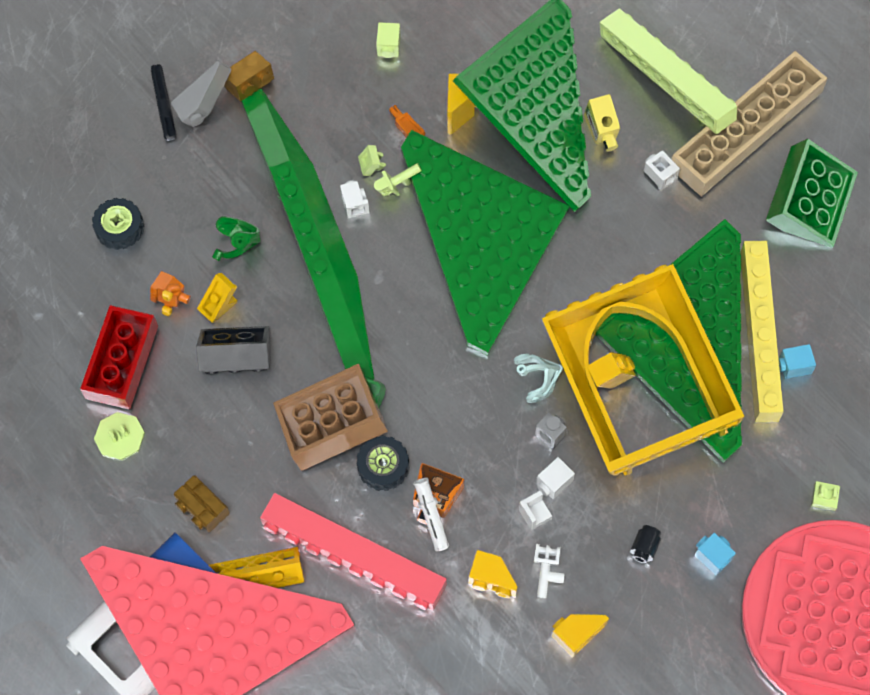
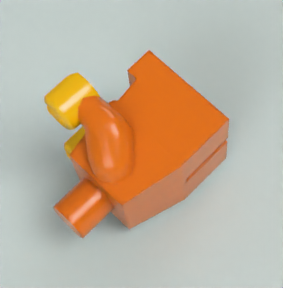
[150,271,191,317]

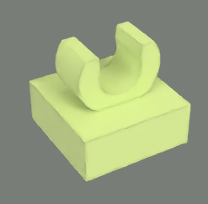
[358,145,386,176]
[811,481,840,511]

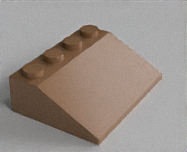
[273,364,388,471]

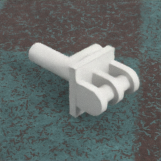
[534,544,564,599]

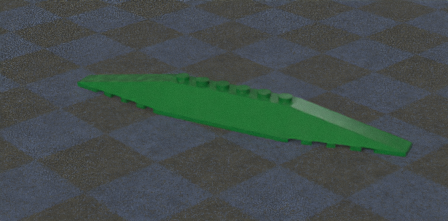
[241,88,374,379]

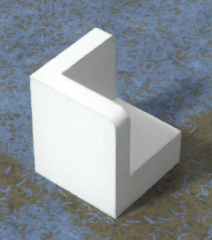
[519,491,552,530]

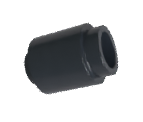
[630,525,661,563]

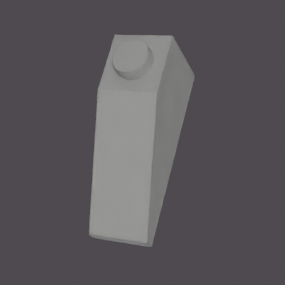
[171,61,231,127]

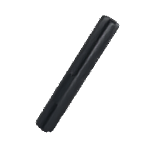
[151,64,176,141]

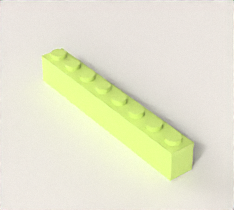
[600,8,737,134]

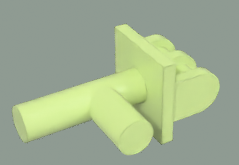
[374,163,422,196]

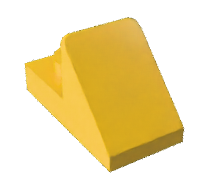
[197,273,238,323]

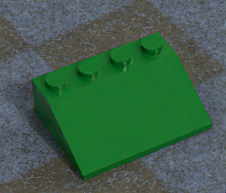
[766,139,858,248]

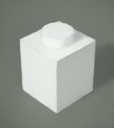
[536,457,575,500]

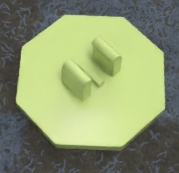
[94,412,145,460]

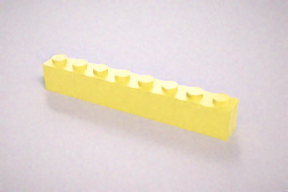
[740,241,783,422]

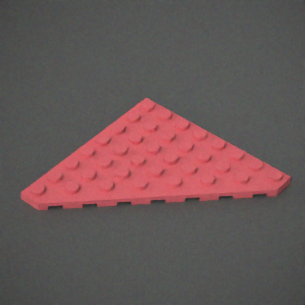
[80,546,354,695]

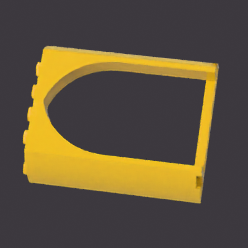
[542,264,745,476]

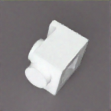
[644,150,680,191]
[340,180,369,218]

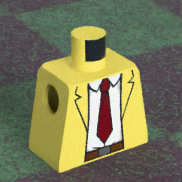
[584,94,620,151]

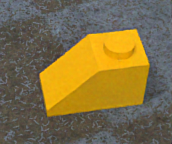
[552,614,609,658]

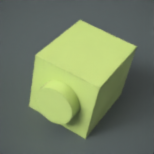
[376,22,401,58]

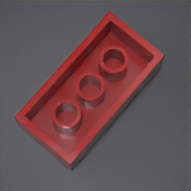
[80,305,158,410]

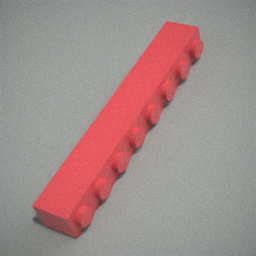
[260,493,447,610]

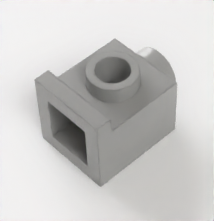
[535,412,568,450]

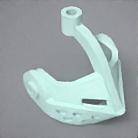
[514,353,563,403]

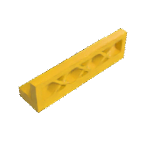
[209,547,304,588]

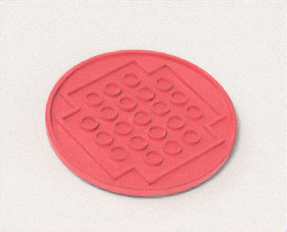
[741,520,870,695]

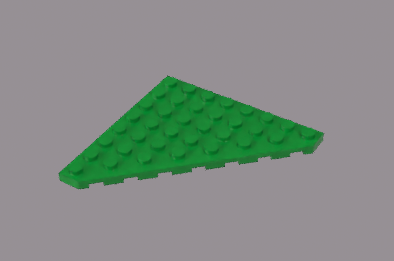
[453,0,591,212]
[401,130,569,356]
[595,219,742,463]

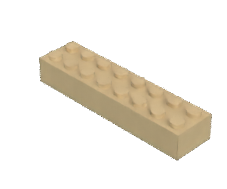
[672,51,828,197]

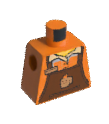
[413,463,464,525]

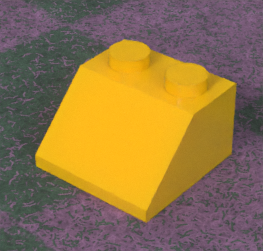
[447,74,477,135]

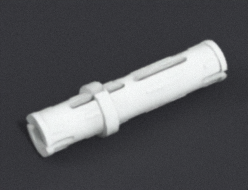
[413,478,449,551]

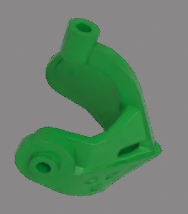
[212,216,261,261]

